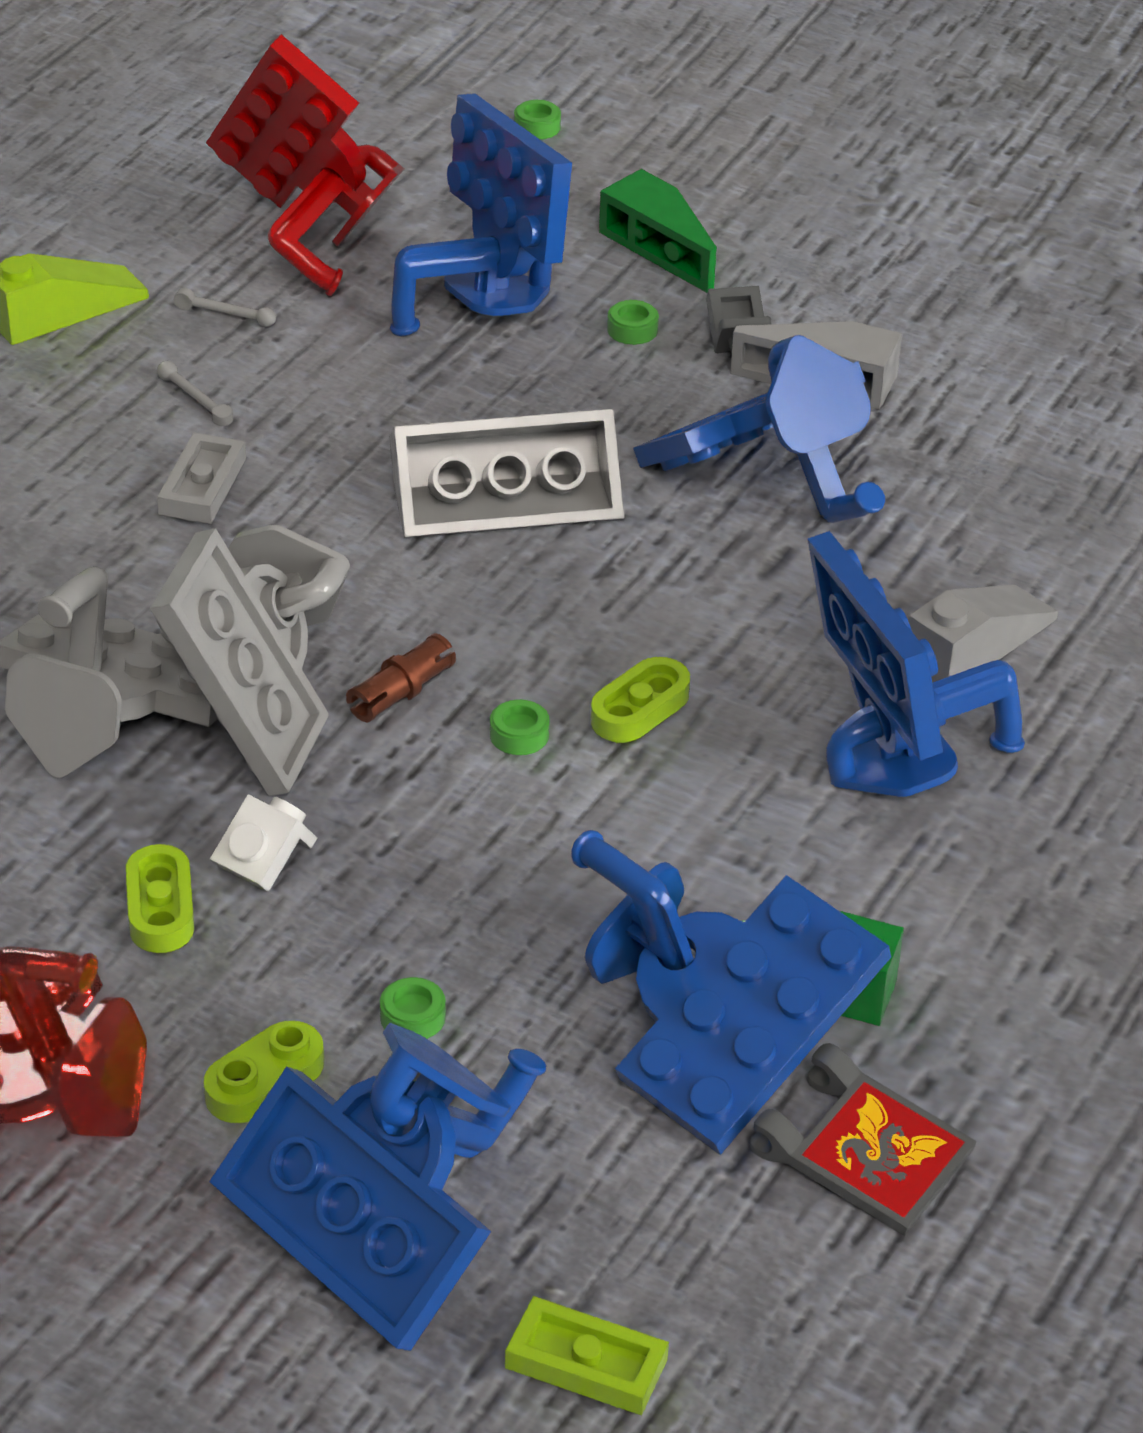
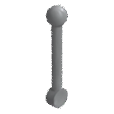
[173,288,276,327]
[157,360,233,426]

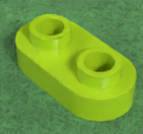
[591,657,690,743]
[126,844,194,953]
[204,1021,324,1123]

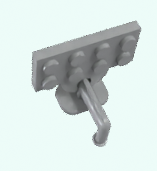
[150,525,350,796]
[0,566,218,778]

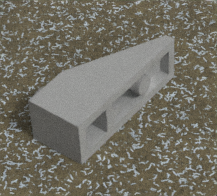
[730,321,902,410]
[908,584,1058,683]

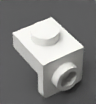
[210,794,317,892]

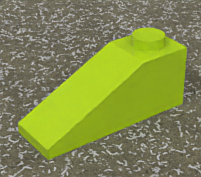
[0,253,149,345]

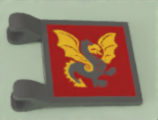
[749,1043,977,1236]

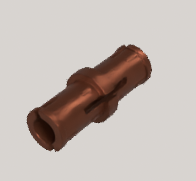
[346,633,456,723]

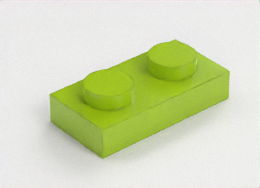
[505,1296,669,1416]

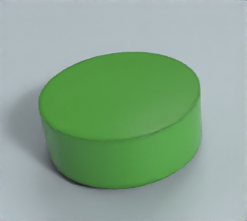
[514,100,561,139]
[607,300,659,345]
[490,699,550,755]
[380,977,446,1039]

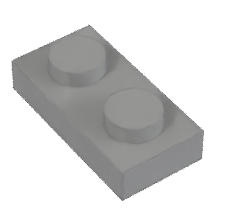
[157,432,246,524]

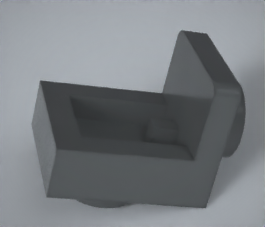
[706,286,771,354]

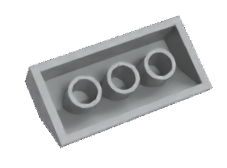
[389,409,624,538]

